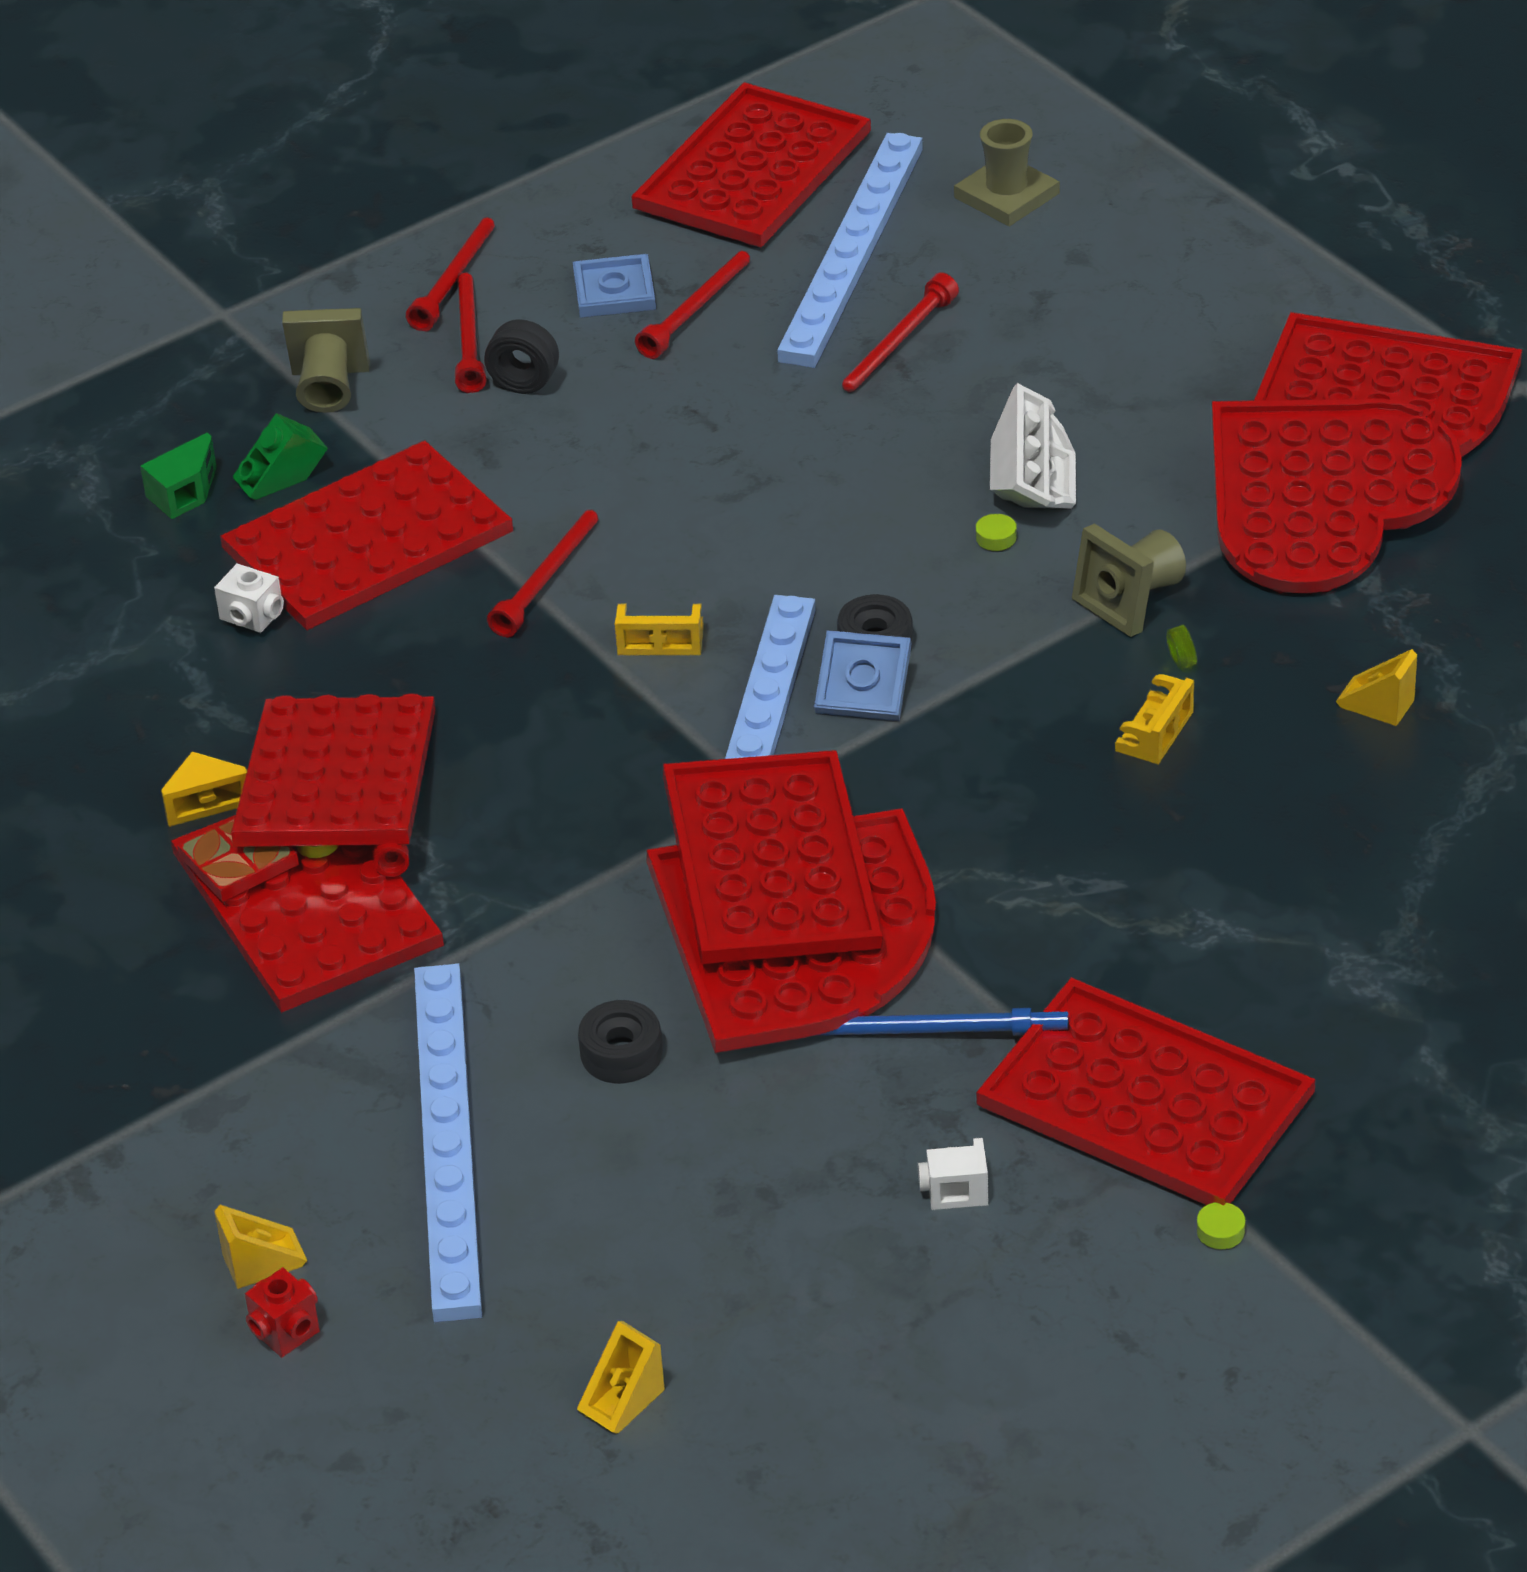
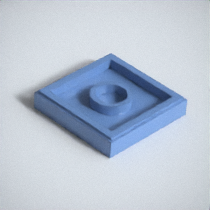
[573,254,656,318]
[814,630,912,721]

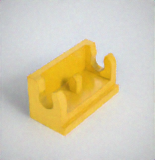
[615,604,703,655]
[1115,674,1194,765]

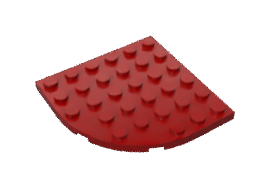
[1254,312,1522,457]
[646,808,936,1053]

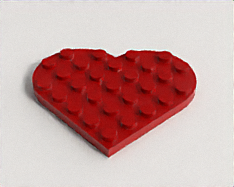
[1212,398,1462,593]

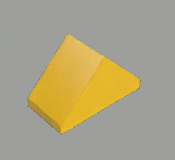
[1336,649,1417,726]
[161,751,247,827]
[214,1204,308,1289]
[577,1321,665,1433]

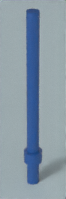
[814,1008,1069,1036]

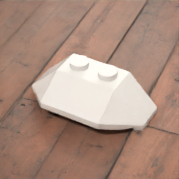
[990,383,1076,509]

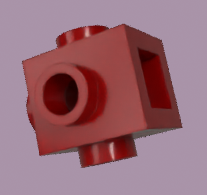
[245,1267,320,1358]

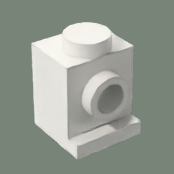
[918,1138,988,1210]

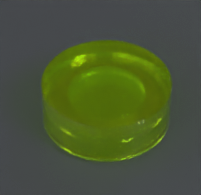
[1166,625,1197,669]

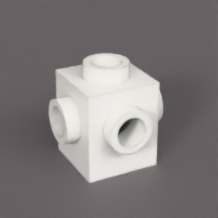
[214,563,284,633]

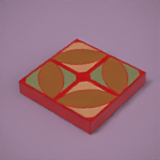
[177,817,299,902]

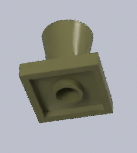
[954,119,1060,227]
[282,308,370,413]
[1072,523,1186,637]

